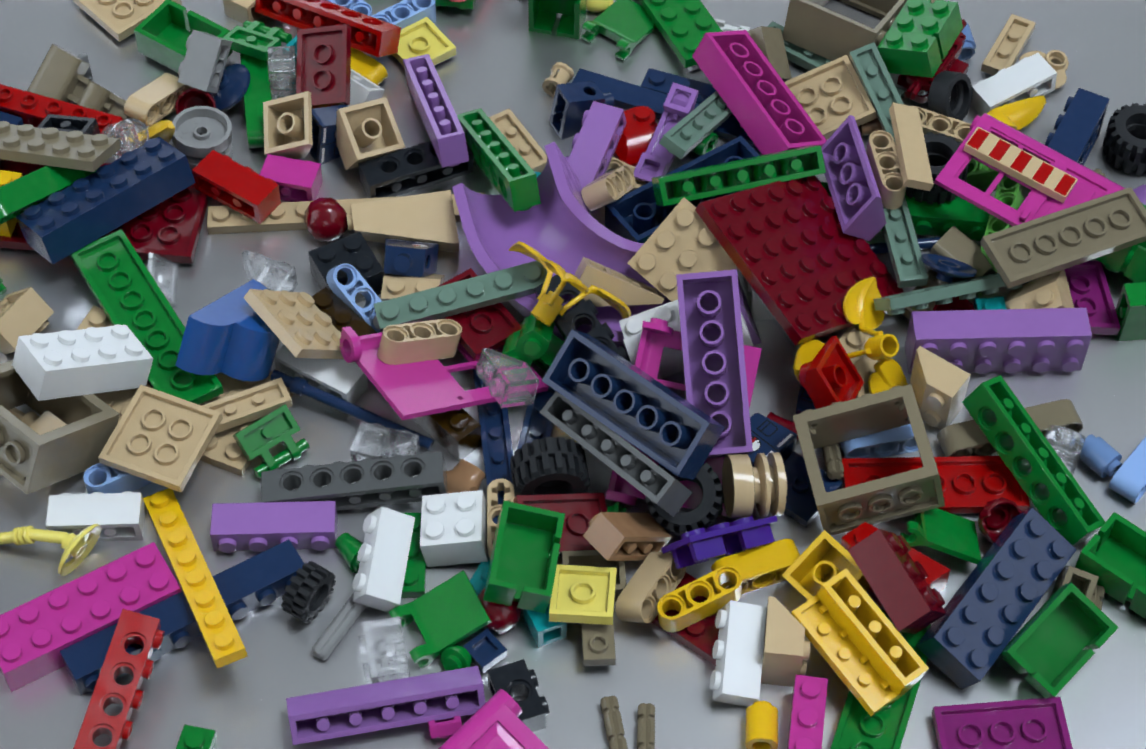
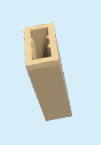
[346,190,459,252]

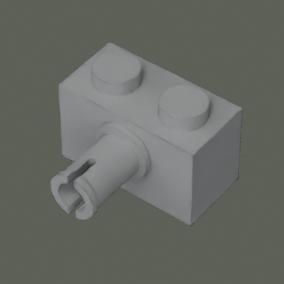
[178,30,232,93]

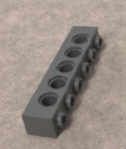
[539,391,693,517]
[261,451,448,511]

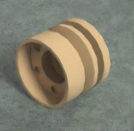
[722,452,787,518]

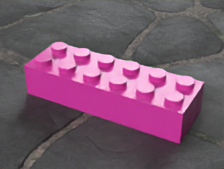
[692,30,827,155]
[0,542,182,692]

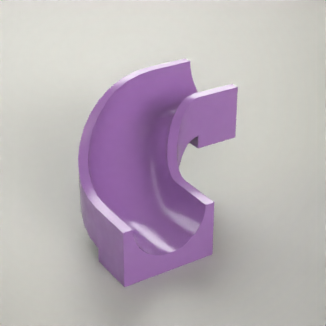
[452,142,762,363]

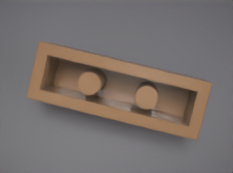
[583,512,672,561]

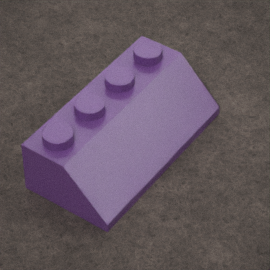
[821,115,886,241]

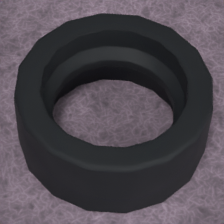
[928,70,972,121]

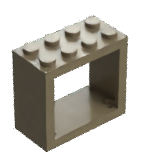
[782,0,907,71]
[0,360,120,495]
[792,384,945,536]

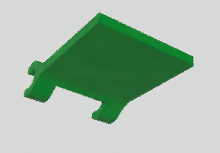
[581,0,657,61]
[900,508,981,564]
[389,570,492,669]

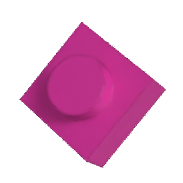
[427,716,462,739]

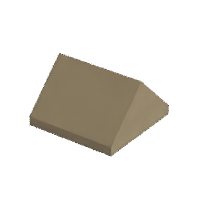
[747,26,792,82]

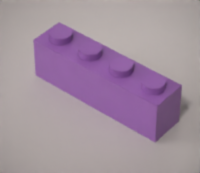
[565,101,627,211]
[210,501,338,553]

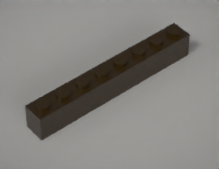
[312,287,481,461]

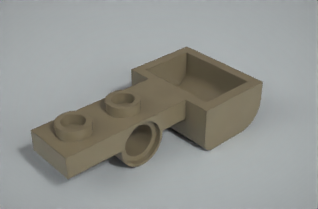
[27,43,132,131]
[902,226,993,320]
[562,550,626,666]

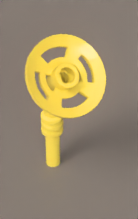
[0,524,102,576]

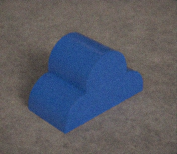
[175,279,280,382]

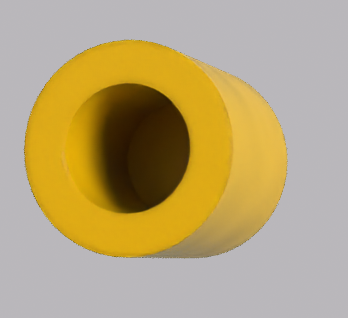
[745,701,778,749]

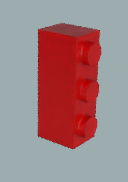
[192,150,281,224]

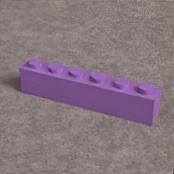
[403,54,469,168]
[286,666,486,745]

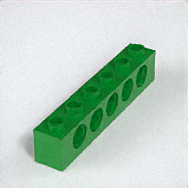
[457,108,541,212]
[651,145,826,206]
[962,375,1105,547]

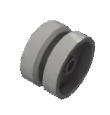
[172,106,232,170]

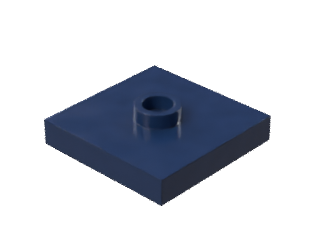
[783,451,843,528]

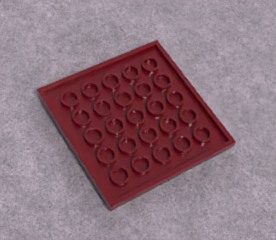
[695,175,904,346]

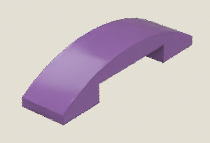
[633,82,699,183]

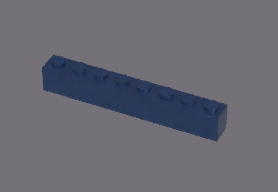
[60,539,305,695]

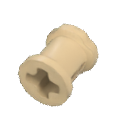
[542,62,574,97]

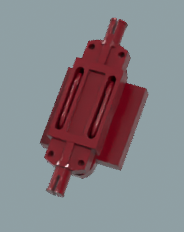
[897,18,969,104]

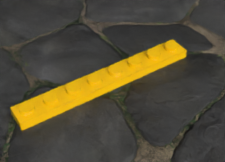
[143,488,248,669]

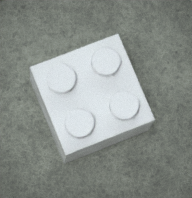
[420,490,488,567]

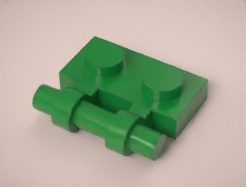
[223,20,292,61]
[233,404,310,479]

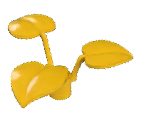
[508,241,631,327]
[793,277,908,394]

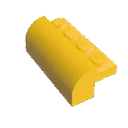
[791,568,929,717]

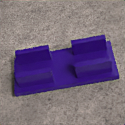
[661,515,778,569]

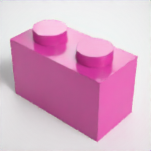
[259,154,323,202]

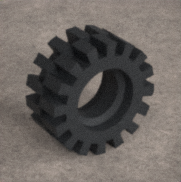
[281,561,336,623]

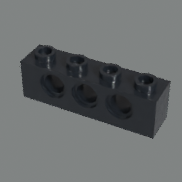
[358,141,474,198]
[534,275,630,361]

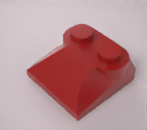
[613,106,657,167]
[798,335,864,409]

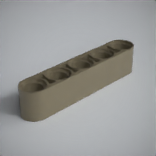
[937,399,1083,457]

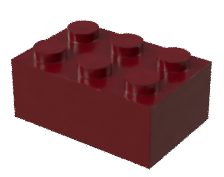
[848,529,947,634]

